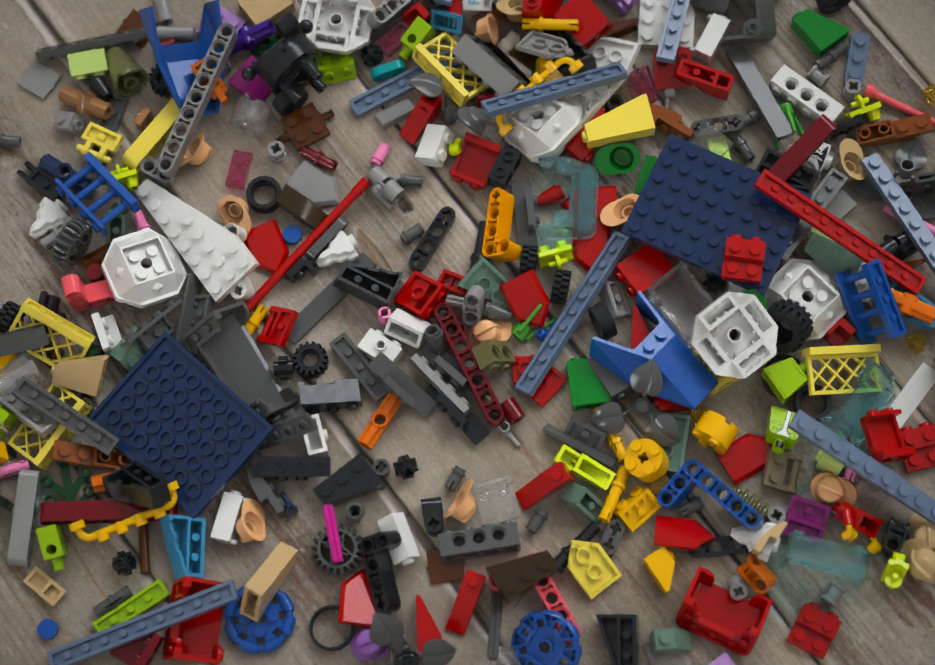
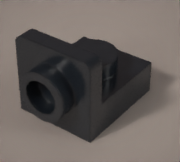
[286,257,317,284]

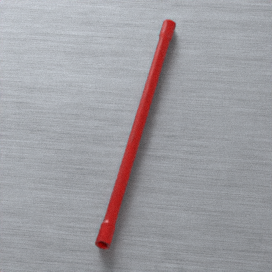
[246,177,371,312]

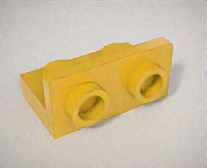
[613,486,662,532]

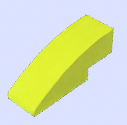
[551,444,616,491]

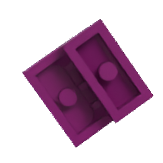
[228,55,272,108]
[782,494,832,546]

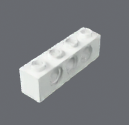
[768,64,845,123]

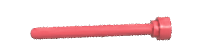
[862,83,935,127]

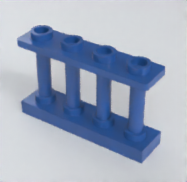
[54,152,140,237]
[834,259,907,345]

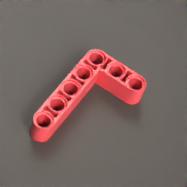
[61,267,150,311]
[488,553,580,646]

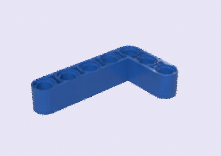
[657,459,764,531]

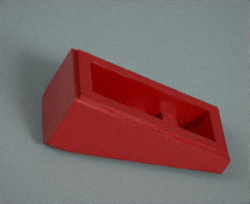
[437,269,475,298]

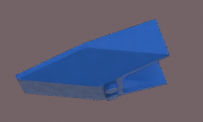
[139,0,226,118]
[589,290,718,410]

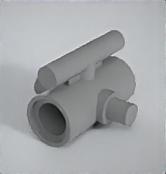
[366,166,405,211]

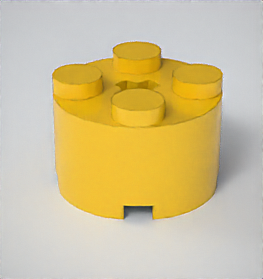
[692,410,739,456]
[624,438,669,483]

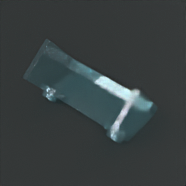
[534,157,599,239]
[820,358,896,447]
[778,530,869,589]

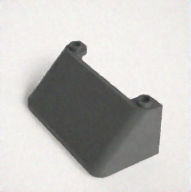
[182,300,300,421]

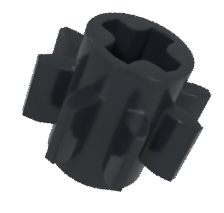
[361,43,384,67]
[702,273,727,296]
[273,356,294,380]
[393,454,418,480]
[112,550,137,576]
[396,647,419,665]

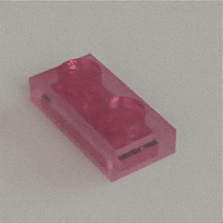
[376,20,410,58]
[630,65,660,104]
[225,150,253,190]

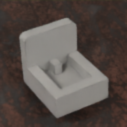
[52,111,86,137]

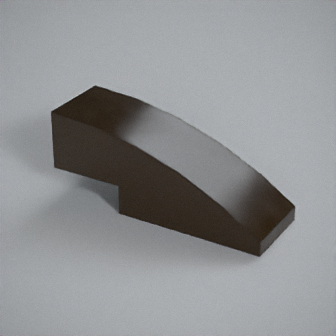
[276,185,328,231]

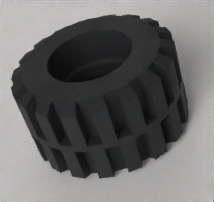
[767,299,813,353]

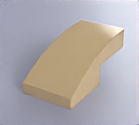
[751,521,787,556]
[23,566,66,607]

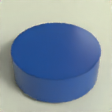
[283,225,302,245]
[37,619,59,640]

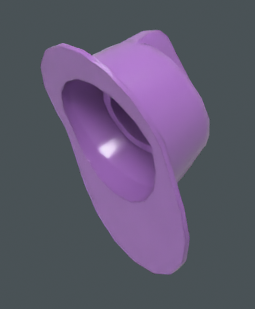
[351,627,390,661]

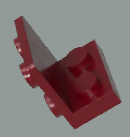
[110,619,165,665]

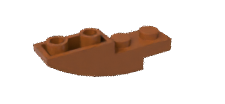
[623,102,694,142]
[854,112,934,146]
[51,439,132,471]

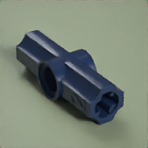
[38,153,92,193]

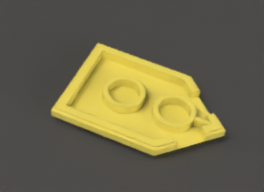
[567,540,622,600]

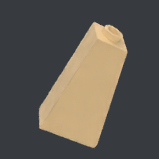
[240,542,298,622]

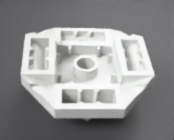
[298,0,375,55]
[503,96,583,162]
[101,228,188,309]
[765,258,847,341]
[690,291,778,379]

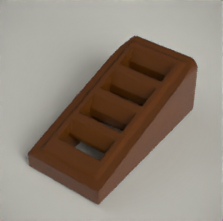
[603,18,639,39]
[81,241,112,268]

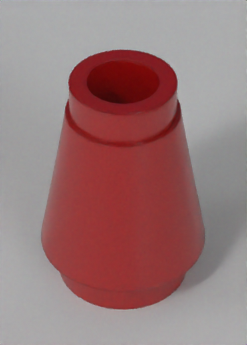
[537,184,566,207]

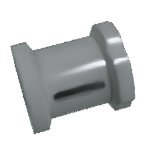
[805,65,830,89]
[842,78,862,101]
[268,141,286,163]
[765,506,786,524]
[726,575,748,600]
[820,580,846,608]

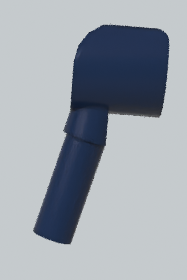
[280,491,299,517]

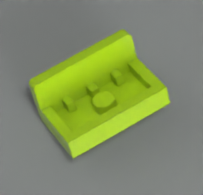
[317,53,357,85]

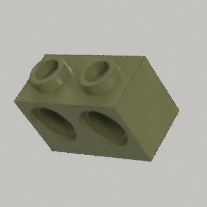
[472,340,516,372]

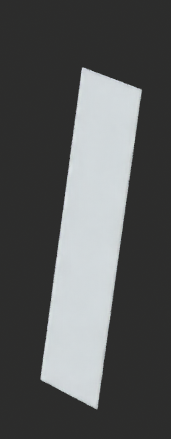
[889,362,935,429]

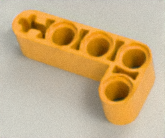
[482,187,522,263]

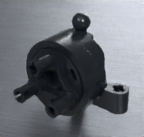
[241,11,327,106]

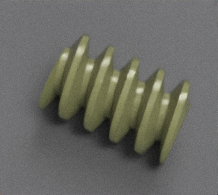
[733,484,769,522]

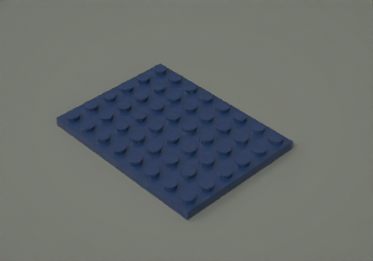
[621,134,812,296]
[88,331,276,519]

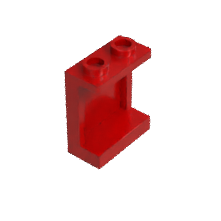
[554,0,613,50]
[449,132,502,191]
[614,245,676,300]
[859,407,917,463]

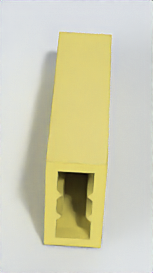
[581,93,656,149]

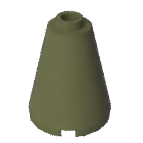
[106,47,149,97]

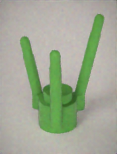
[776,103,804,150]
[511,304,558,342]

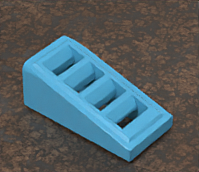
[430,9,463,35]

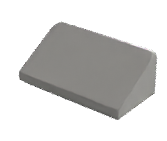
[374,98,414,130]
[599,280,631,321]

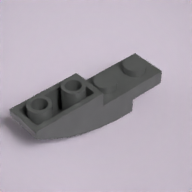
[245,450,287,518]

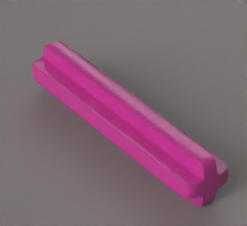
[322,504,343,563]

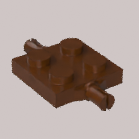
[275,102,335,152]

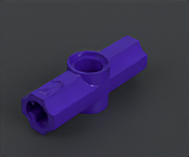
[229,19,276,57]

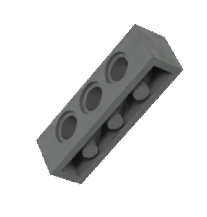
[438,521,521,563]

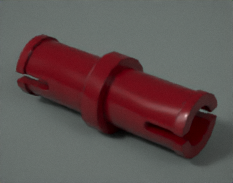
[300,145,338,172]

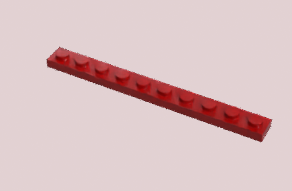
[753,169,927,295]

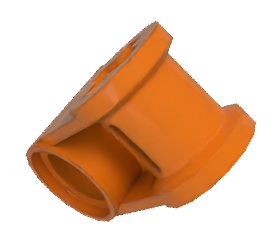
[737,554,777,594]

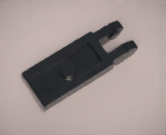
[16,161,61,202]

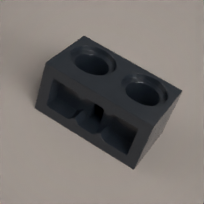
[487,145,521,190]

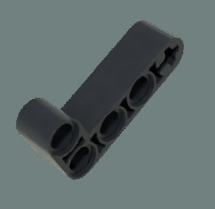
[360,530,401,614]

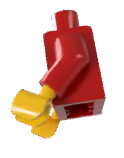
[832,500,883,554]

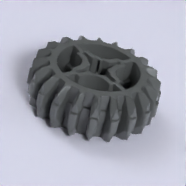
[50,218,93,269]
[311,523,363,577]

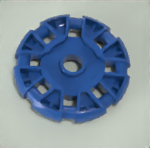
[223,586,296,655]
[511,610,582,665]

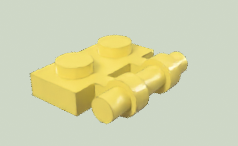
[76,121,124,165]

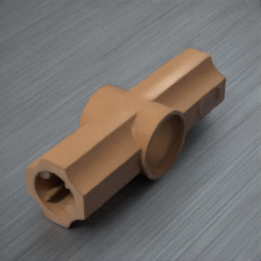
[58,85,114,120]

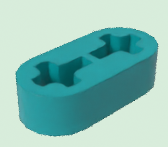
[370,60,406,82]

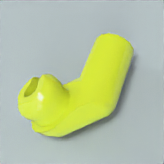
[448,138,463,156]

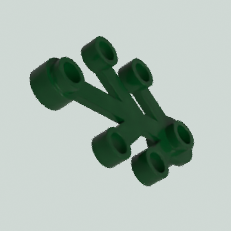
[40,461,95,502]

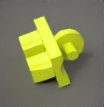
[844,94,882,122]
[105,164,140,191]
[538,240,574,269]
[880,552,909,589]

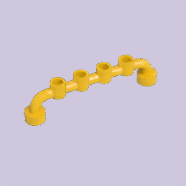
[496,57,584,137]
[68,481,180,543]

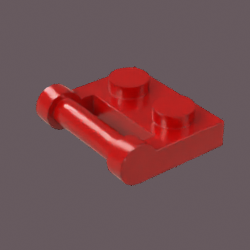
[256,306,299,348]

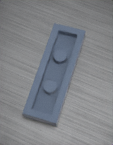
[843,32,870,87]

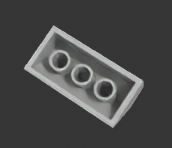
[451,34,529,96]

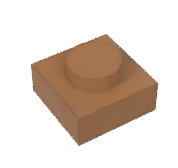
[134,107,154,132]

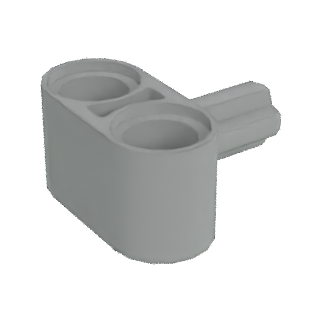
[140,149,176,188]
[445,285,485,326]

